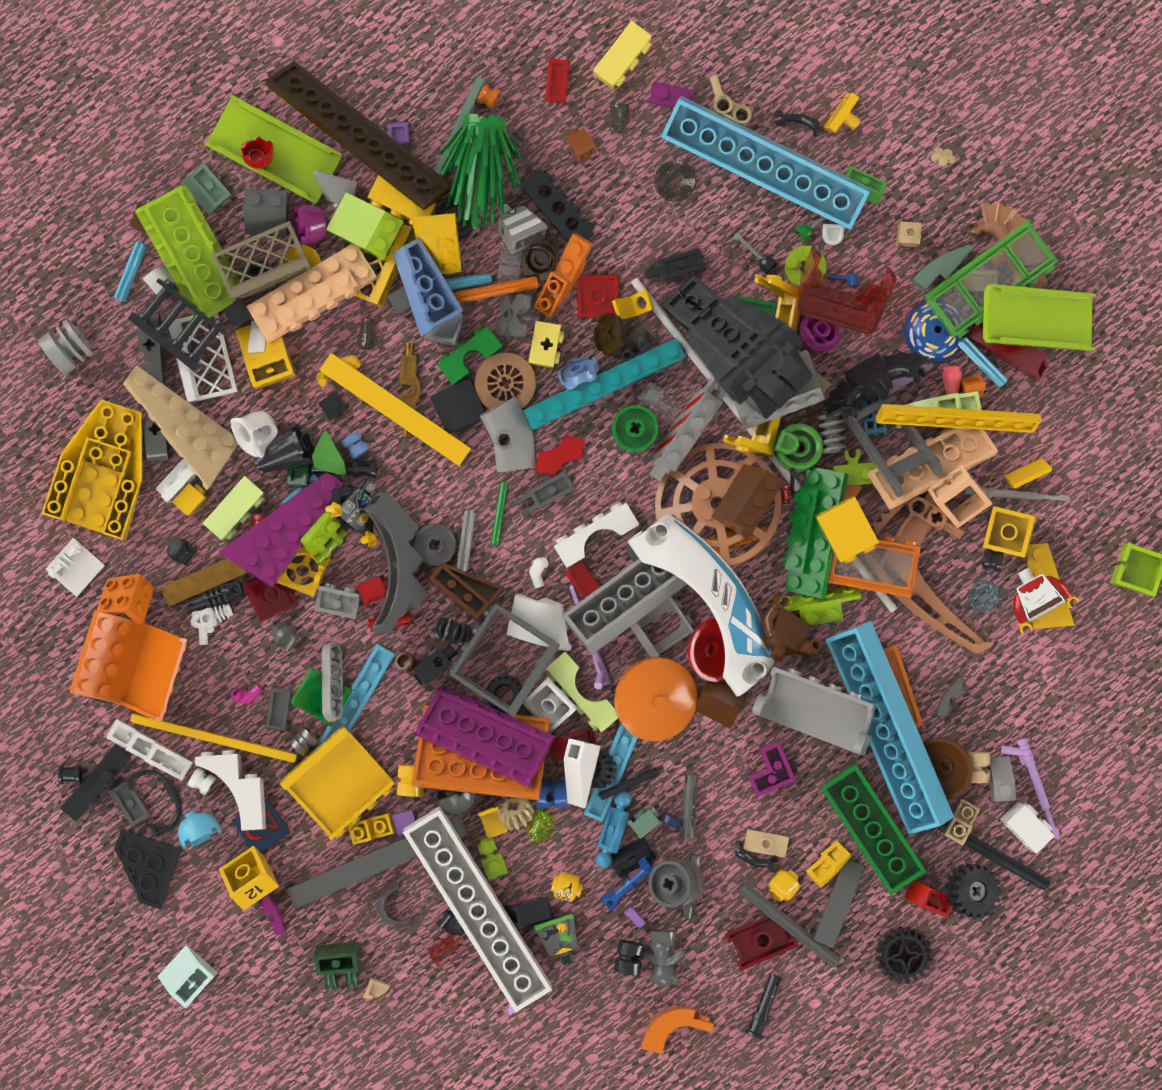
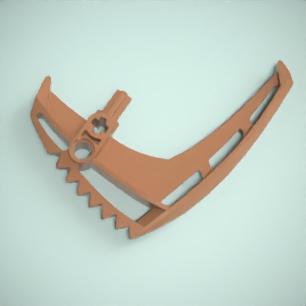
[863,482,994,654]

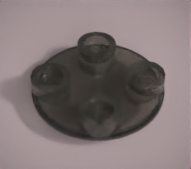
[654,160,696,202]

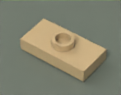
[743,829,789,858]

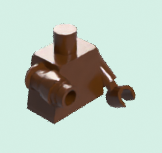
[762,594,821,661]

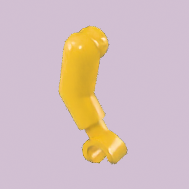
[316,355,361,387]

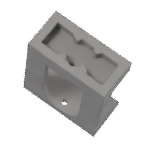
[630,597,695,657]

